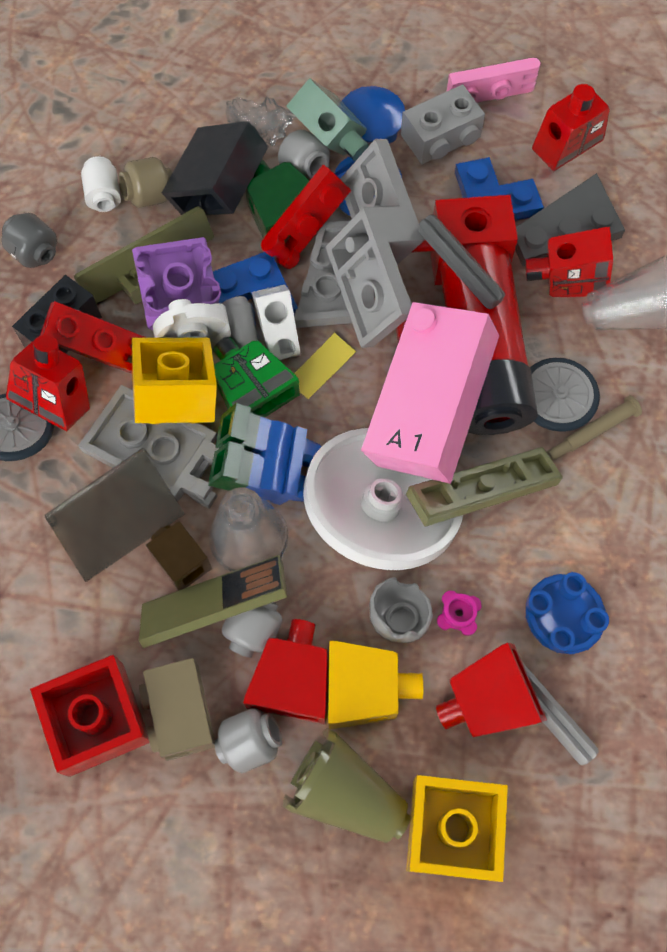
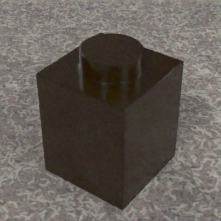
[146,521,212,591]

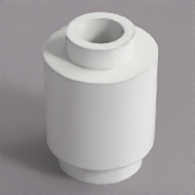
[81,156,121,212]

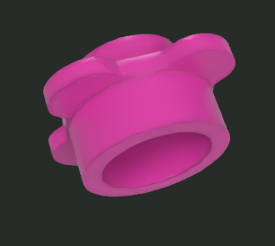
[437,591,482,636]

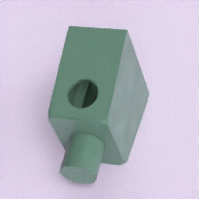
[286,78,369,161]

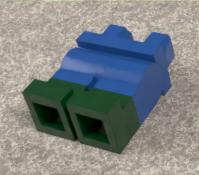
[208,403,322,505]

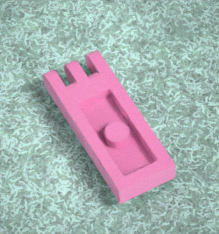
[446,58,540,103]

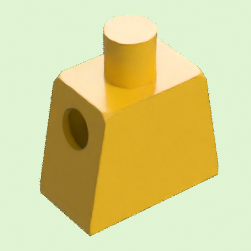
[328,641,423,729]

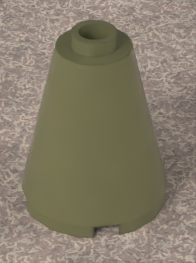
[282,728,411,843]

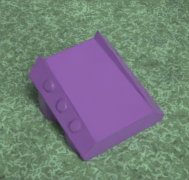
[132,237,221,330]

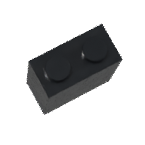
[162,121,269,215]

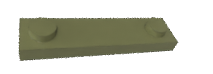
[406,447,563,527]

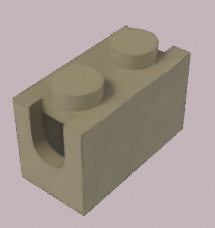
[139,658,215,761]

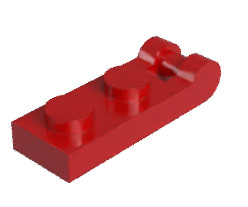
[261,165,352,270]

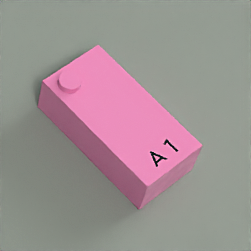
[361,302,499,484]

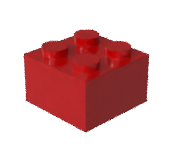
[30,654,150,777]

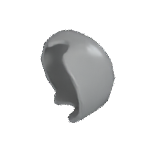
[369,577,433,643]

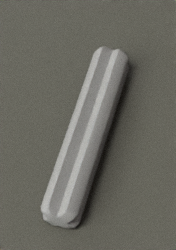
[522,662,599,765]

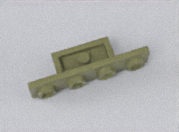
[74,206,214,305]

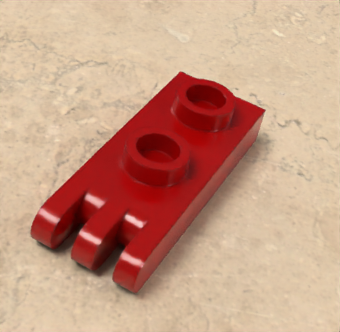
[40,301,147,374]

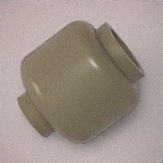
[119,157,172,208]

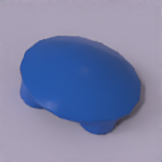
[342,86,405,144]
[525,572,609,655]

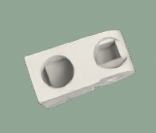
[252,284,300,360]

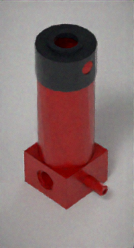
[411,195,538,435]

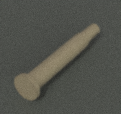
[547,395,642,461]

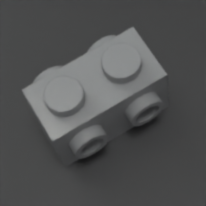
[401,84,485,165]

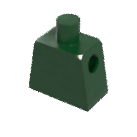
[245,160,309,240]

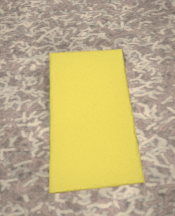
[294,332,356,399]

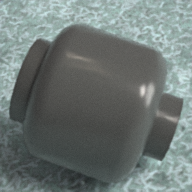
[1,213,57,268]

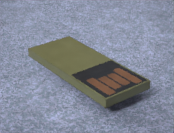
[139,555,287,648]

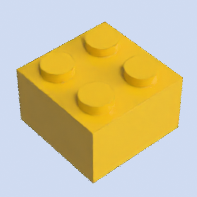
[132,338,217,424]
[406,775,508,882]

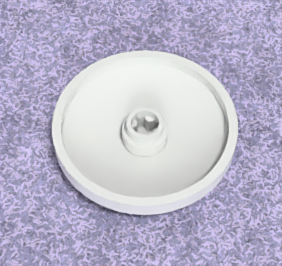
[303,428,463,570]

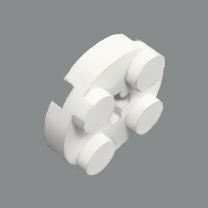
[153,299,231,350]

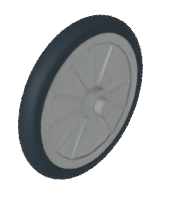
[530,357,600,432]
[0,393,54,461]

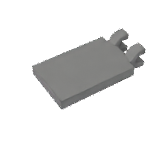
[78,385,219,509]

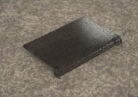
[45,448,185,582]

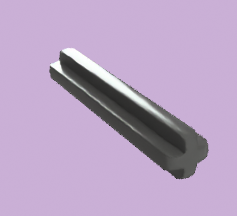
[418,214,505,309]

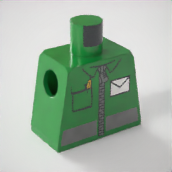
[213,337,300,418]

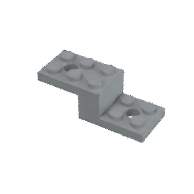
[326,139,425,348]

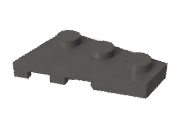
[515,173,625,267]

